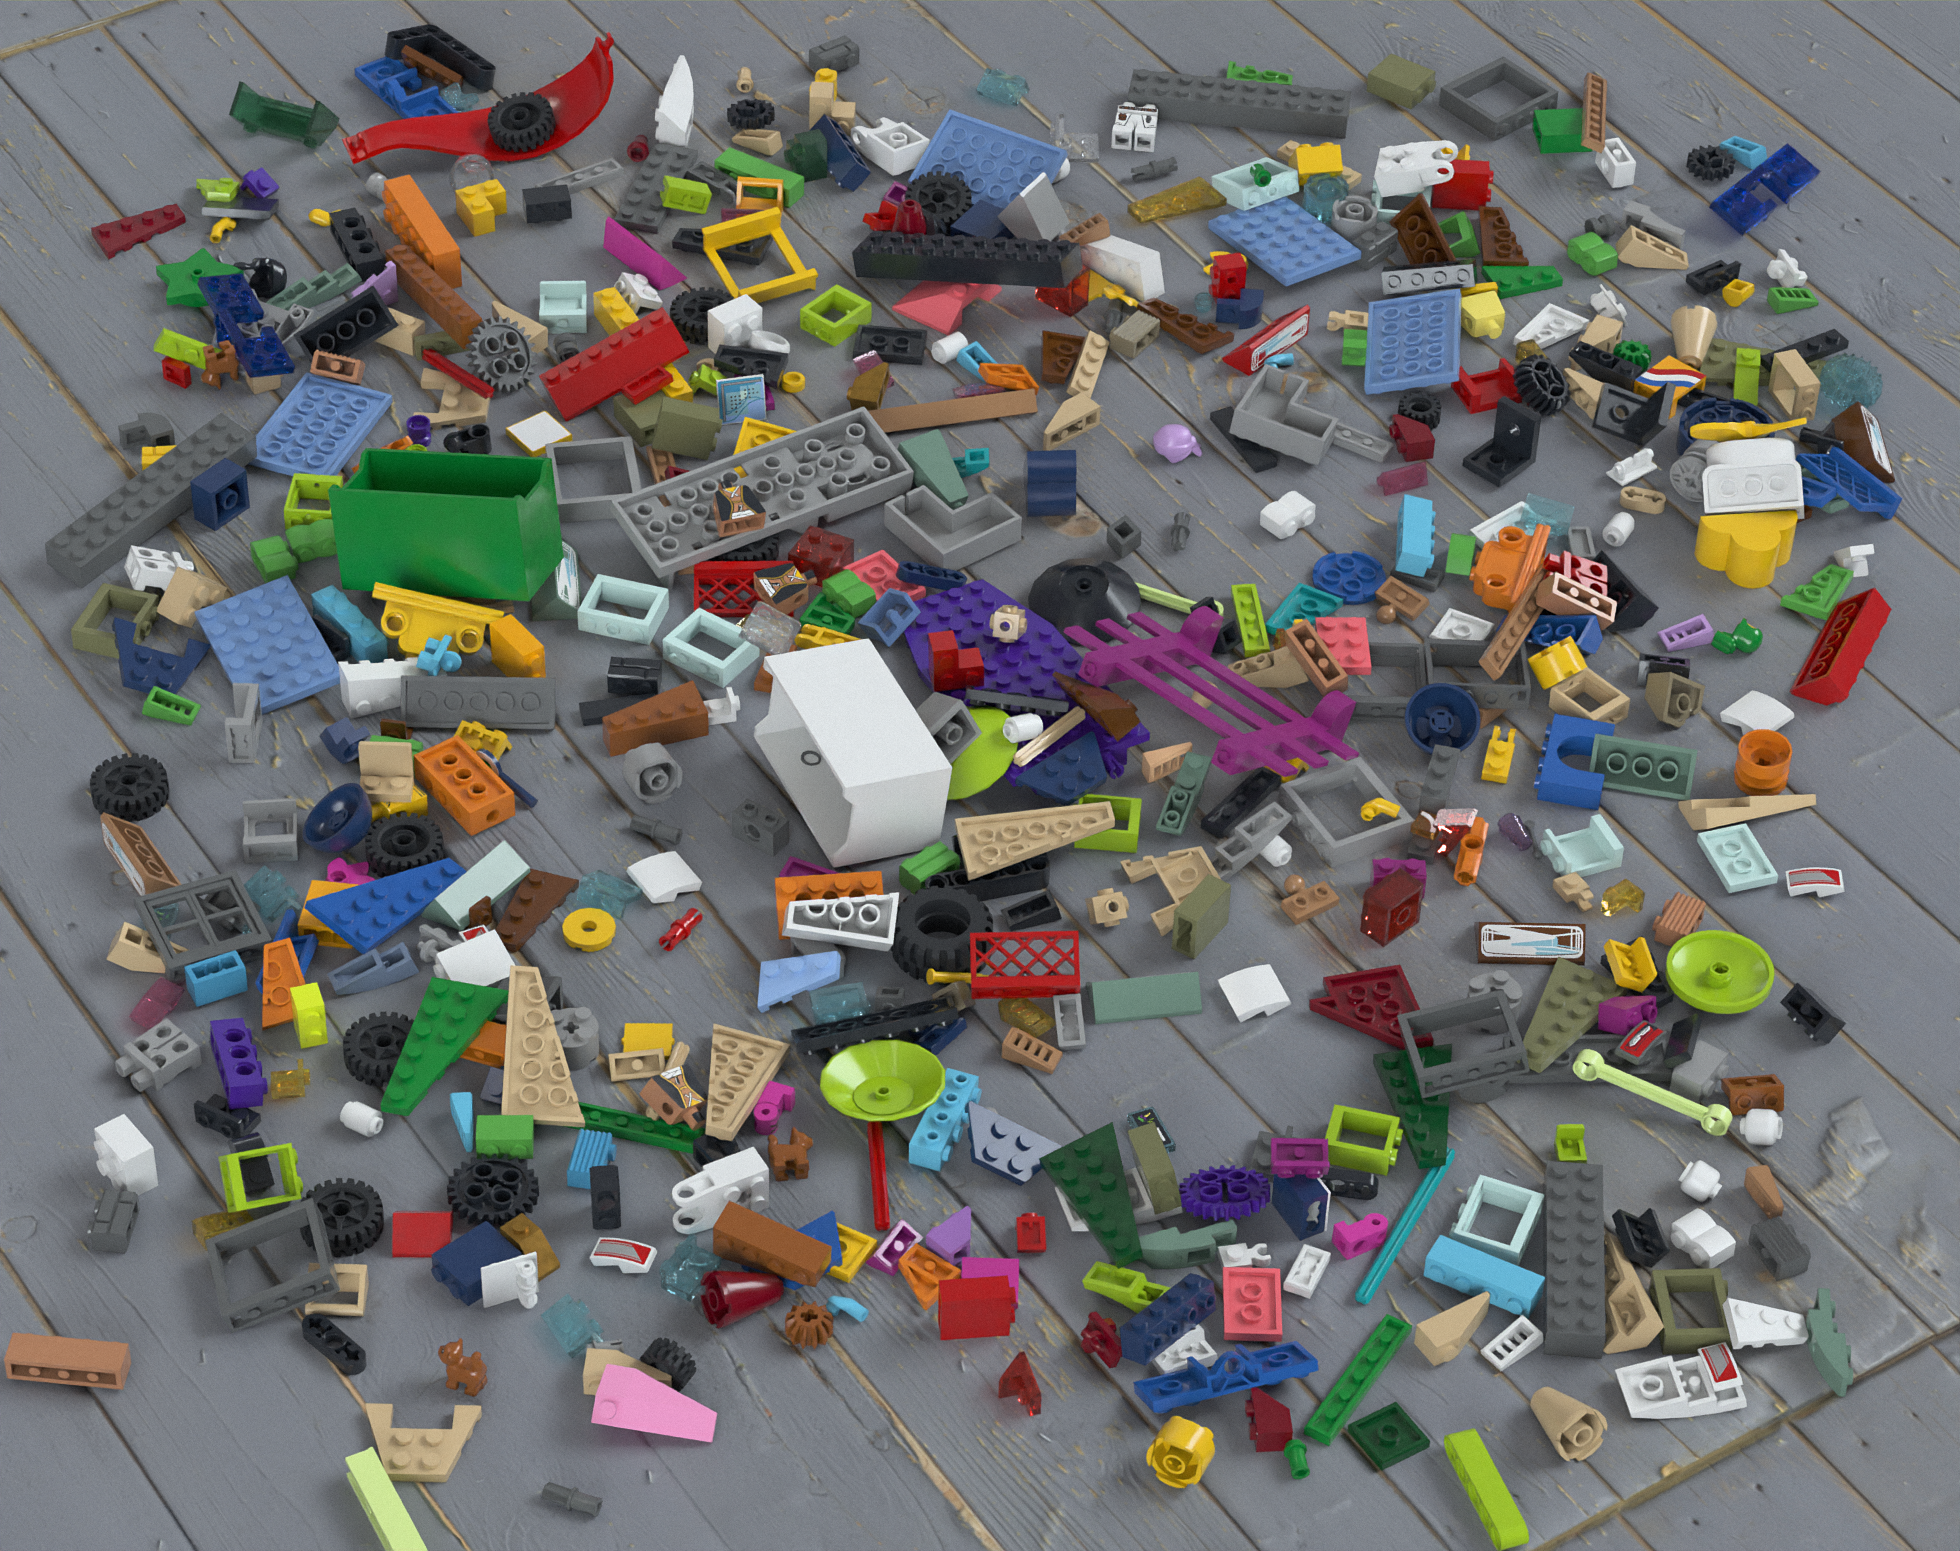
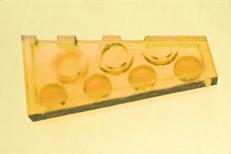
[1127,176,1227,223]

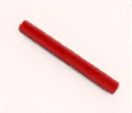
[422,349,494,399]
[867,1121,890,1231]

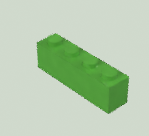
[714,147,804,208]

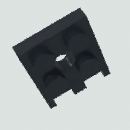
[1592,382,1676,447]
[1462,396,1541,488]

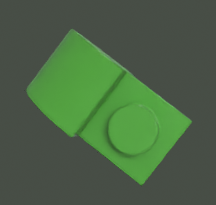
[1342,329,1367,367]
[1445,533,1476,576]

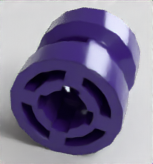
[406,415,431,447]

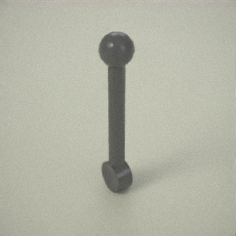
[1524,820,1543,859]

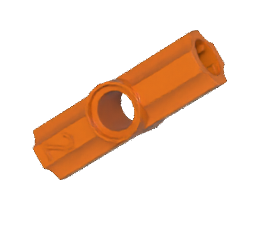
[1454,816,1489,886]

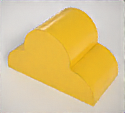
[1694,510,1798,589]

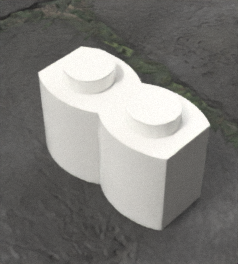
[1260,491,1316,539]
[1670,1208,1736,1269]

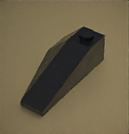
[1592,550,1659,632]

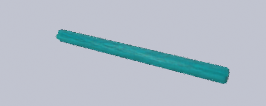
[1355,1147,1455,1305]

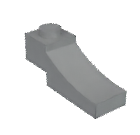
[1621,200,1686,250]
[1051,972,1086,1050]

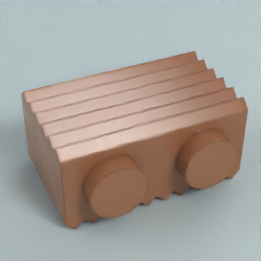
[310,350,365,385]
[1652,892,1706,947]

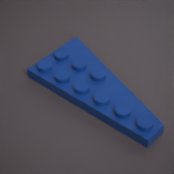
[304,858,467,954]

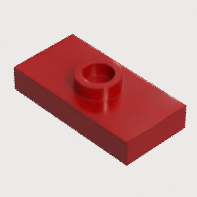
[621,364,674,405]

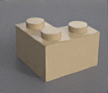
[809,82,856,136]
[157,567,227,628]

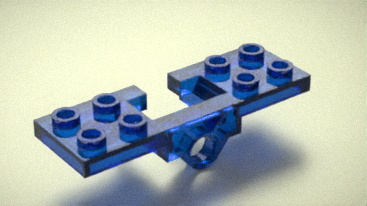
[1709,143,1821,236]
[197,273,295,378]

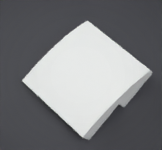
[1720,690,1794,736]
[626,851,702,903]
[1218,964,1291,1023]
[1152,1324,1218,1375]

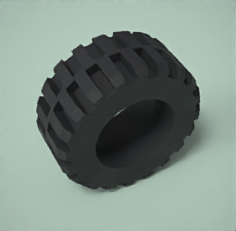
[891,886,993,985]

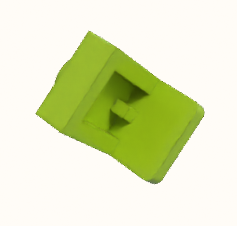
[688,364,727,396]
[1554,1124,1587,1164]

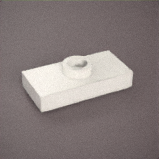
[1283,1244,1331,1299]

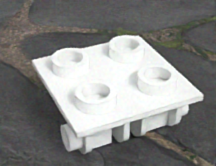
[481,1252,539,1308]

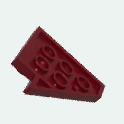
[1309,964,1434,1050]

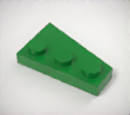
[1481,266,1563,299]

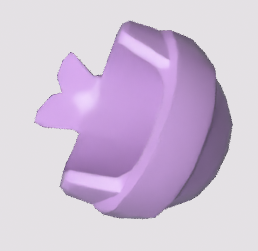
[1153,424,1202,463]

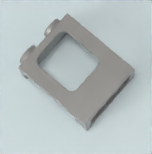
[225,683,263,763]
[243,798,298,864]

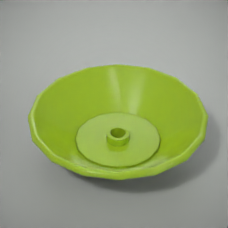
[947,705,1018,800]
[820,1039,946,1121]

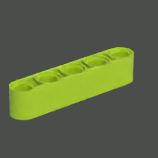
[1444,1428,1529,1551]

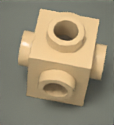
[990,605,1027,643]
[1085,888,1129,927]

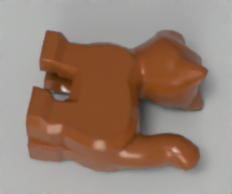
[201,340,239,390]
[767,1127,813,1182]
[438,1338,488,1397]

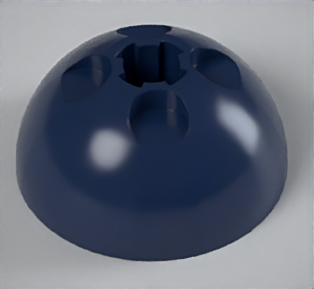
[1404,683,1481,755]
[303,783,372,853]

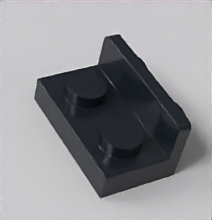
[1637,653,1690,686]
[194,1093,261,1139]

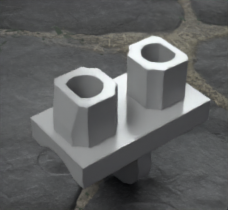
[415,924,463,962]

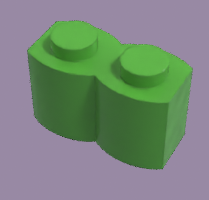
[1567,232,1618,276]
[285,519,337,563]
[250,535,299,584]
[822,569,876,618]

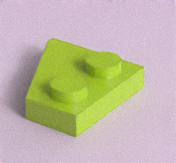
[196,178,240,202]

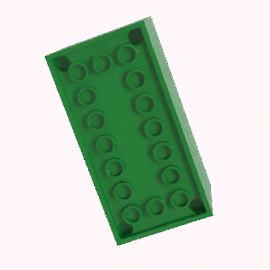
[328,448,564,601]

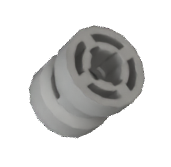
[366,172,389,201]

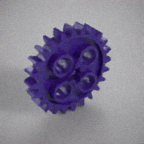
[1179,1165,1271,1221]

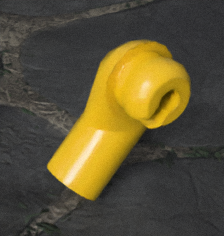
[308,209,341,227]
[210,217,237,243]
[1361,798,1400,821]

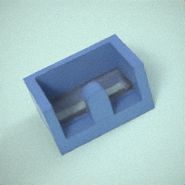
[858,588,921,647]

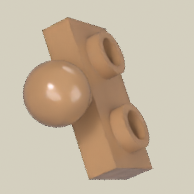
[1375,576,1430,624]
[1281,874,1340,925]

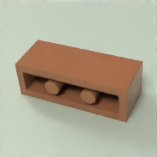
[1536,572,1617,631]
[1285,619,1348,698]

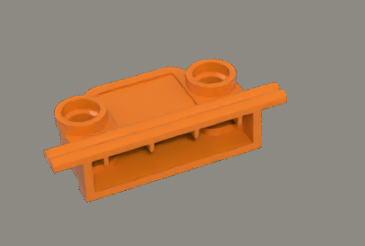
[1469,524,1551,613]

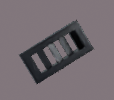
[1001,890,1062,932]

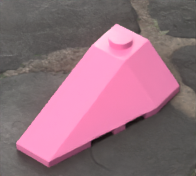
[591,1364,718,1442]

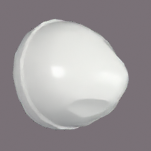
[750,330,790,354]

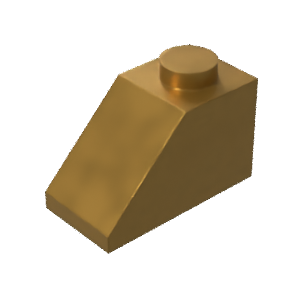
[847,362,890,411]
[500,1213,560,1282]

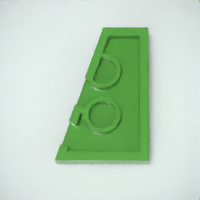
[1227,61,1293,85]
[1780,564,1854,621]

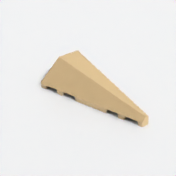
[1678,794,1816,831]
[1603,1232,1664,1354]

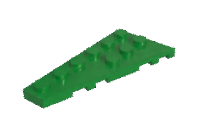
[380,977,509,1116]

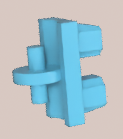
[416,635,462,676]

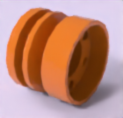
[1734,729,1793,796]

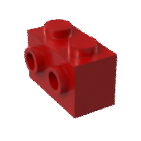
[1209,253,1247,304]

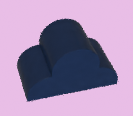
[1023,450,1077,517]

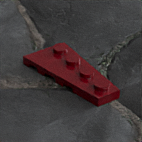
[91,203,186,260]

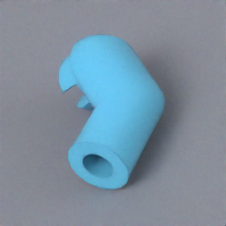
[1264,353,1294,368]
[825,1295,869,1322]

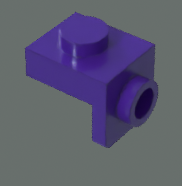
[240,167,280,199]

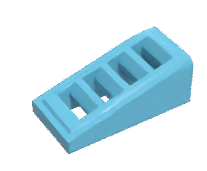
[1719,136,1767,170]
[956,341,998,385]
[450,1092,474,1152]

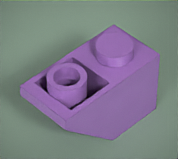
[926,1206,971,1267]

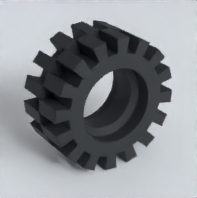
[1398,391,1442,431]
[639,1338,696,1392]

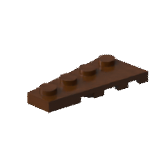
[1478,206,1529,266]
[1136,297,1235,354]
[495,869,579,952]

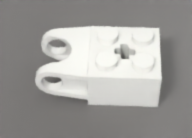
[851,117,930,176]
[1374,140,1458,197]
[672,1147,769,1234]

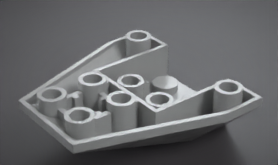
[211,283,314,377]

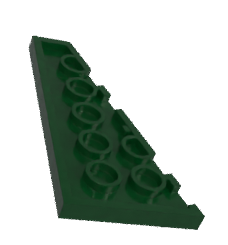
[1373,1043,1452,1169]
[1039,1122,1143,1269]

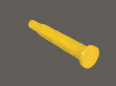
[926,969,989,985]

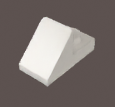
[1834,544,1874,577]

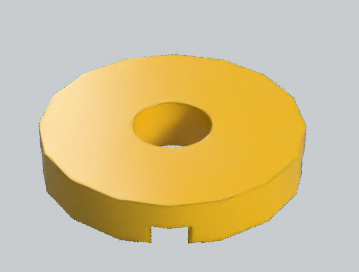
[562,908,616,952]

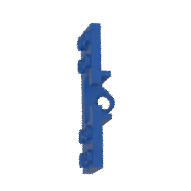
[354,56,459,119]
[1133,1341,1319,1413]

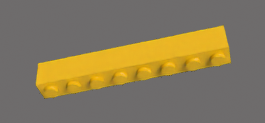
[593,287,693,403]

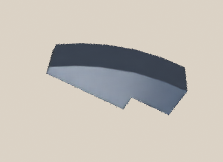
[327,942,419,995]

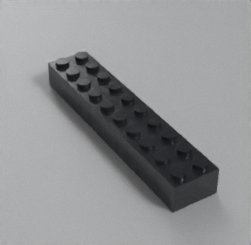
[852,231,1083,288]

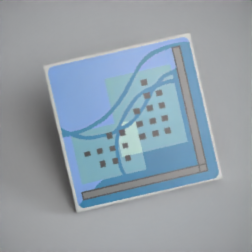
[716,374,766,425]

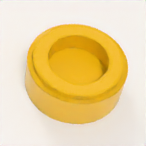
[782,372,805,393]

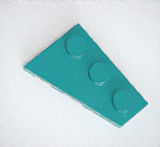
[1265,583,1343,639]

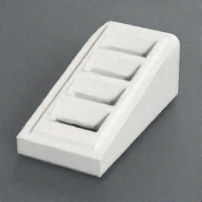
[1481,1315,1544,1371]

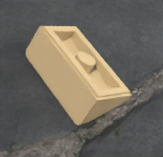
[608,1048,665,1082]

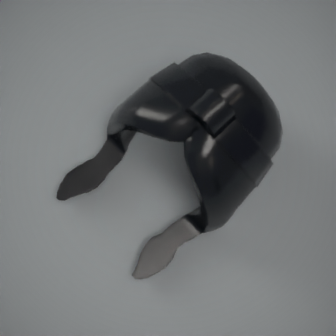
[233,257,287,298]

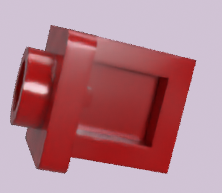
[862,200,898,232]

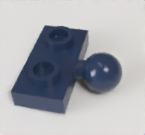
[908,1017,967,1056]

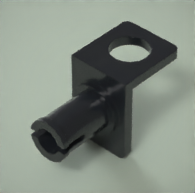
[1799,422,1844,454]

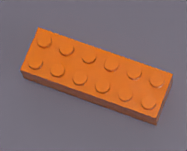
[382,175,462,289]

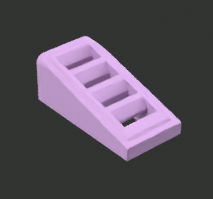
[1657,614,1714,652]

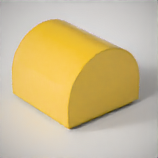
[1722,279,1755,307]

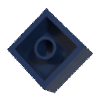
[190,458,250,531]

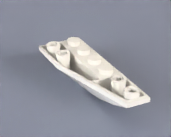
[655,55,694,147]

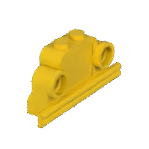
[372,582,504,659]

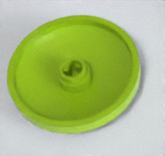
[1665,930,1775,1014]

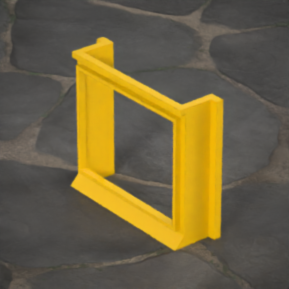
[702,207,818,303]

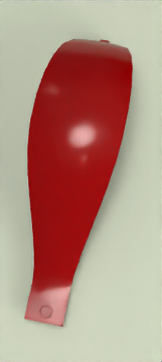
[342,32,614,165]

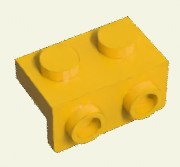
[1603,937,1657,992]

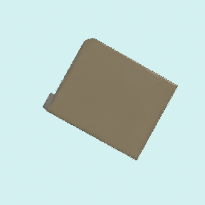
[931,980,976,1012]

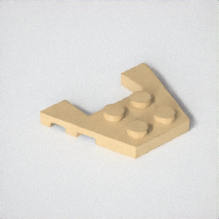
[413,368,490,430]
[1121,846,1221,937]
[366,1403,482,1482]

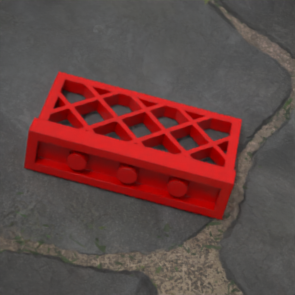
[694,561,794,618]
[970,931,1080,999]

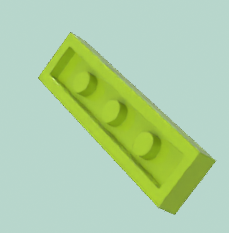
[1230,584,1270,658]

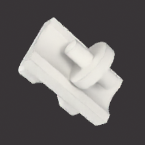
[1767,249,1807,288]

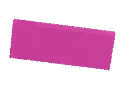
[603,217,687,290]

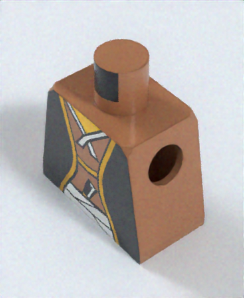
[713,480,766,537]
[754,563,817,620]
[639,1063,708,1131]

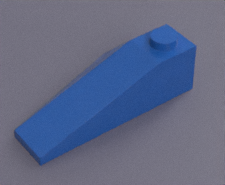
[1496,615,1603,655]

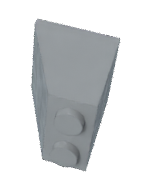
[997,172,1070,242]
[915,692,982,764]

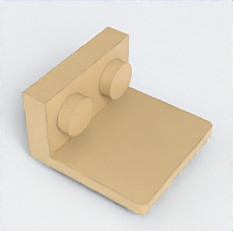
[358,741,414,802]

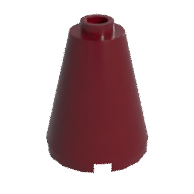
[891,199,927,235]
[700,1270,784,1329]

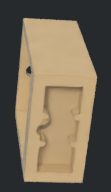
[1768,349,1821,421]
[1549,667,1630,725]

